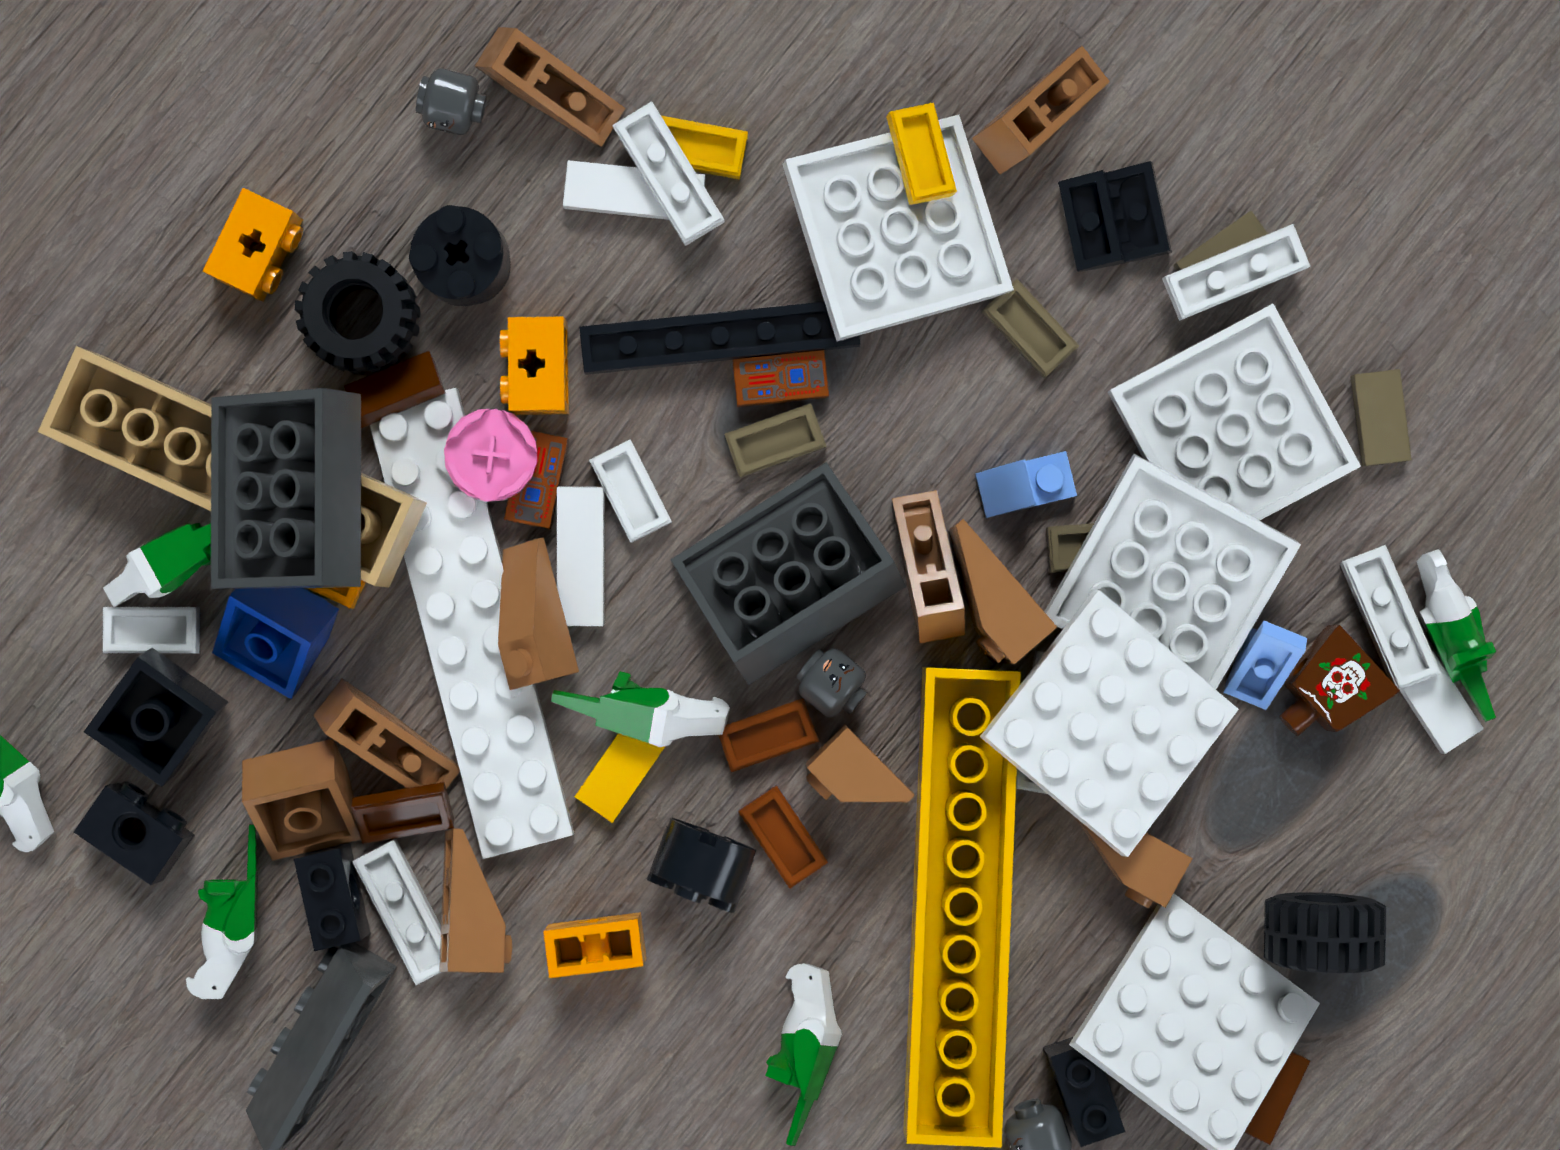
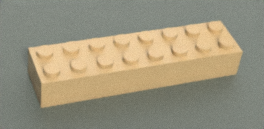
[38,346,427,588]

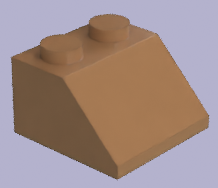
[806,724,915,802]
[242,739,361,861]

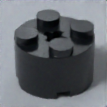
[409,205,511,306]
[647,818,756,913]

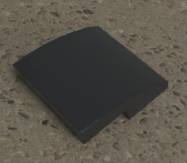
[1058,161,1172,272]

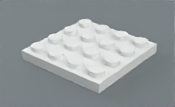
[782,115,1014,341]
[1108,304,1361,521]
[1044,454,1301,689]
[980,590,1239,857]
[1069,894,1320,1150]

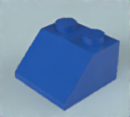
[212,588,339,699]

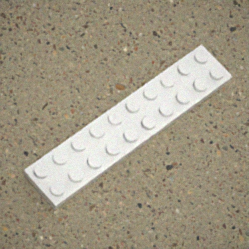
[370,388,574,859]

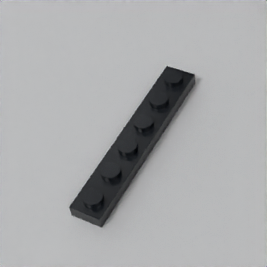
[579,302,860,375]

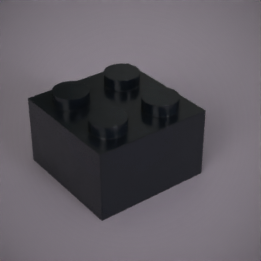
[84,648,228,787]

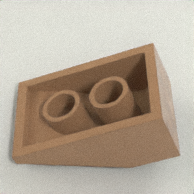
[949,519,1057,665]

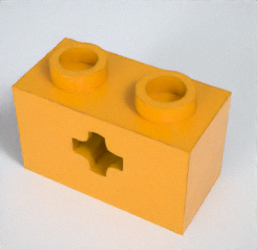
[203,188,303,302]
[500,316,569,415]
[543,912,647,978]

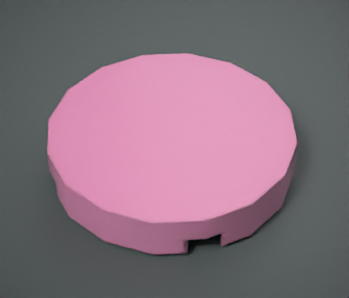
[444,409,537,502]

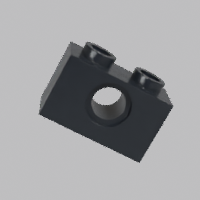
[74,782,195,886]
[294,843,371,951]
[1043,1036,1125,1147]

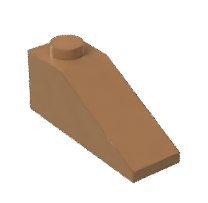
[475,27,626,147]
[972,46,1110,175]
[892,490,965,643]
[498,537,579,690]
[313,679,460,789]
[1074,816,1193,909]
[439,828,512,973]

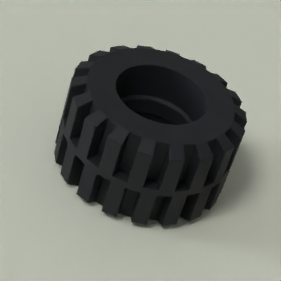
[294,251,421,375]
[1264,892,1386,973]

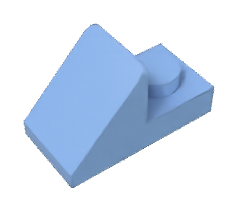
[975,451,1077,518]
[1223,621,1307,710]

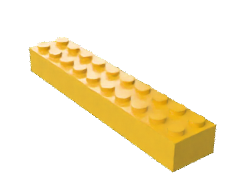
[903,667,1021,1148]

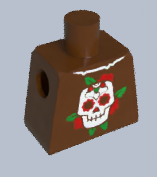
[1279,625,1400,736]

